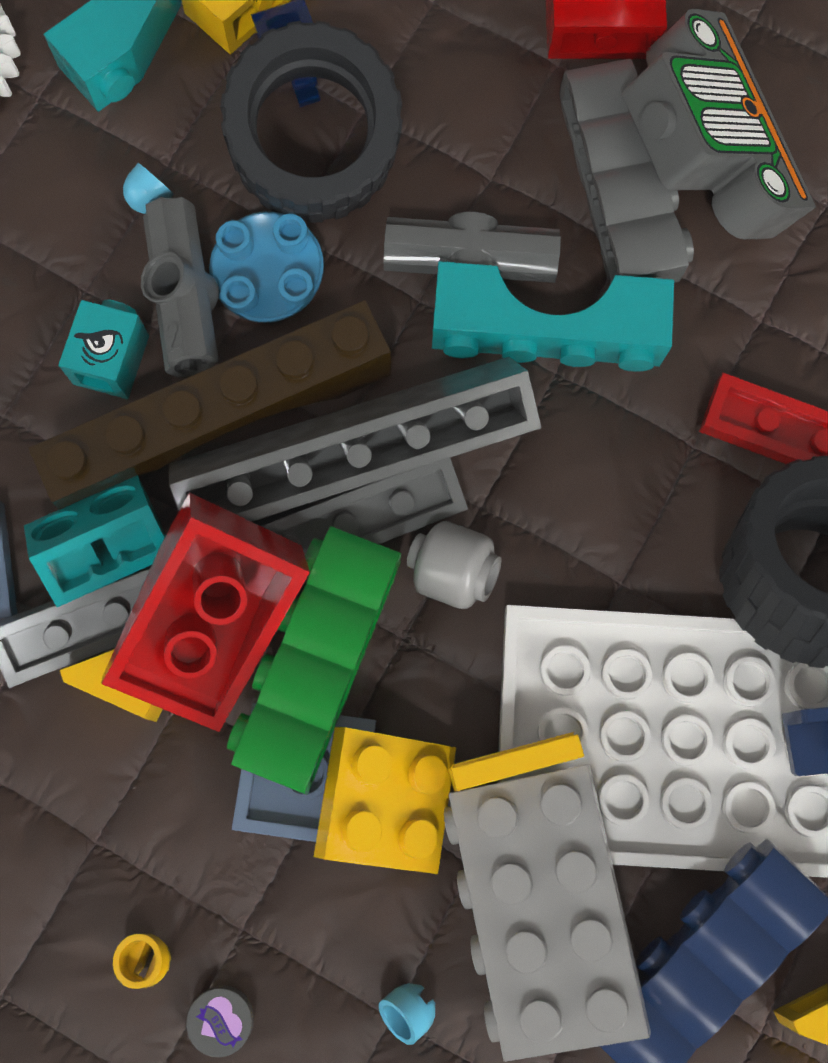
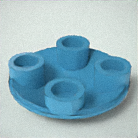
[209,212,324,322]

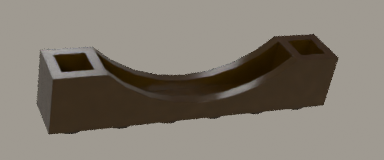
[28,300,391,510]

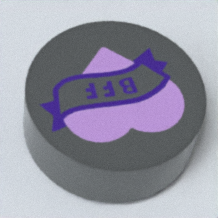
[186,985,254,1057]

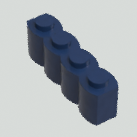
[600,839,828,1063]

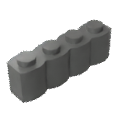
[559,58,694,286]

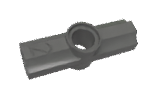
[141,197,219,378]
[383,212,561,283]

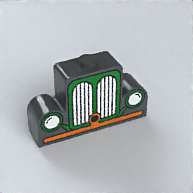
[622,9,816,240]

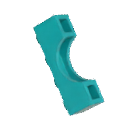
[432,261,674,372]

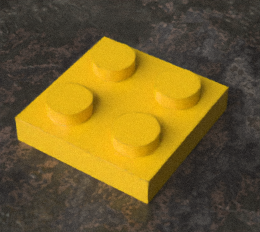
[313,727,456,874]

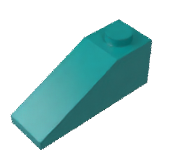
[43,0,182,112]

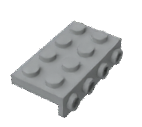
[444,764,651,1062]

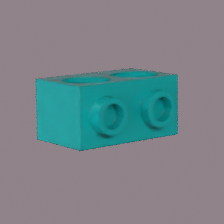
[24,475,166,608]

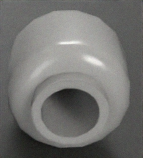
[407,521,502,609]

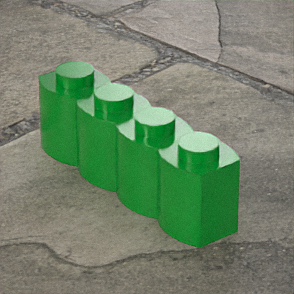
[227,526,401,795]

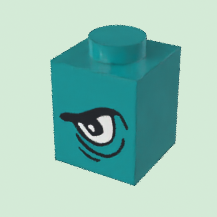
[58,300,149,399]

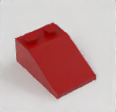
[101,492,310,732]

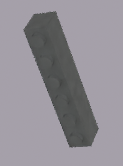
[169,357,542,522]

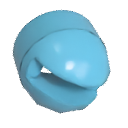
[123,163,174,214]
[379,983,435,1045]

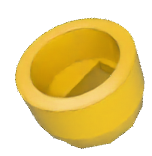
[113,934,171,989]

